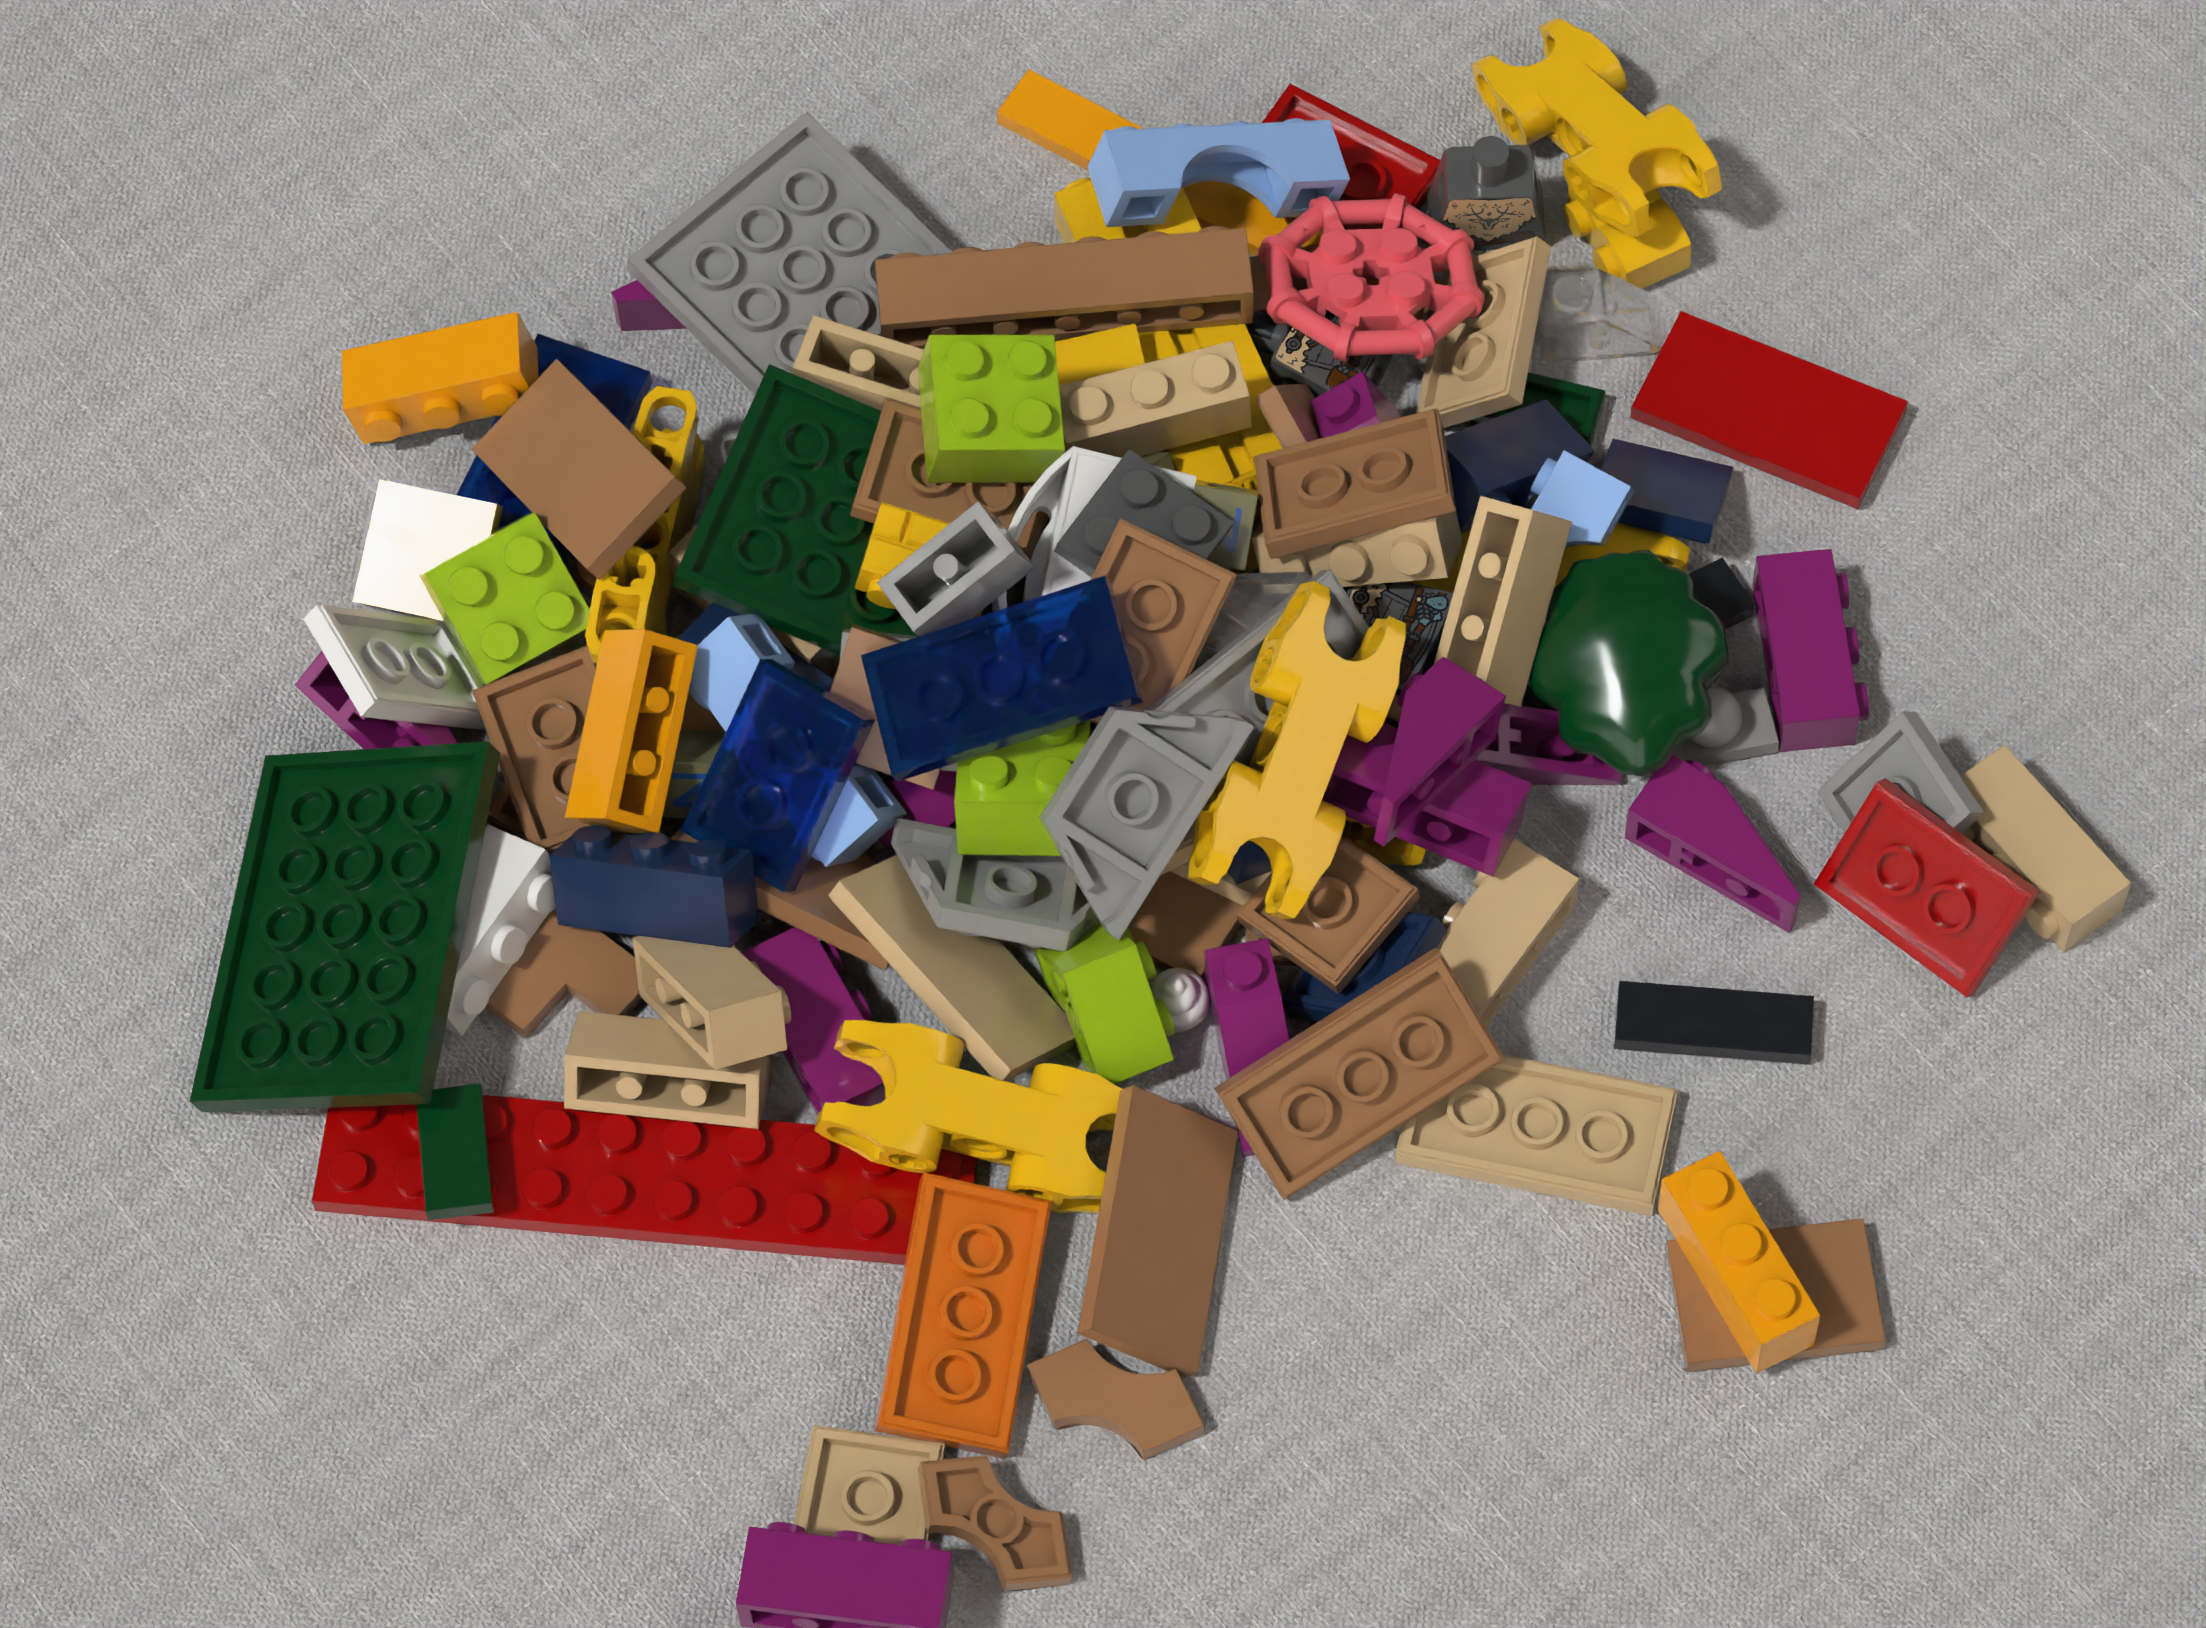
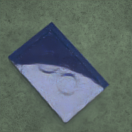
[681,659,875,892]

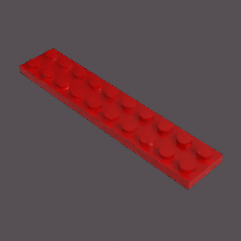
[312,1095,978,1265]

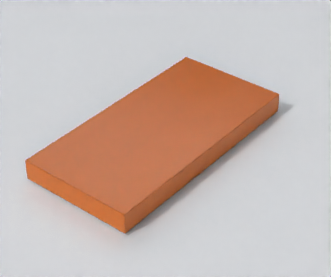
[874,1172,1052,1459]

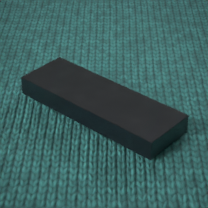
[1614,981,1814,1064]

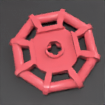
[1258,193,1485,362]

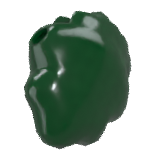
[1529,550,1729,777]

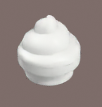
[1149,968,1209,1032]

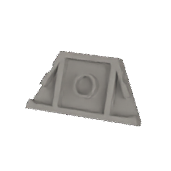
[1039,706,1254,940]
[891,818,1099,952]

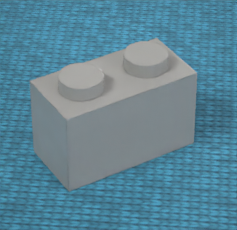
[877,502,1035,648]

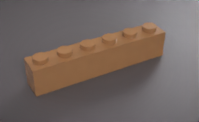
[875,226,1254,349]

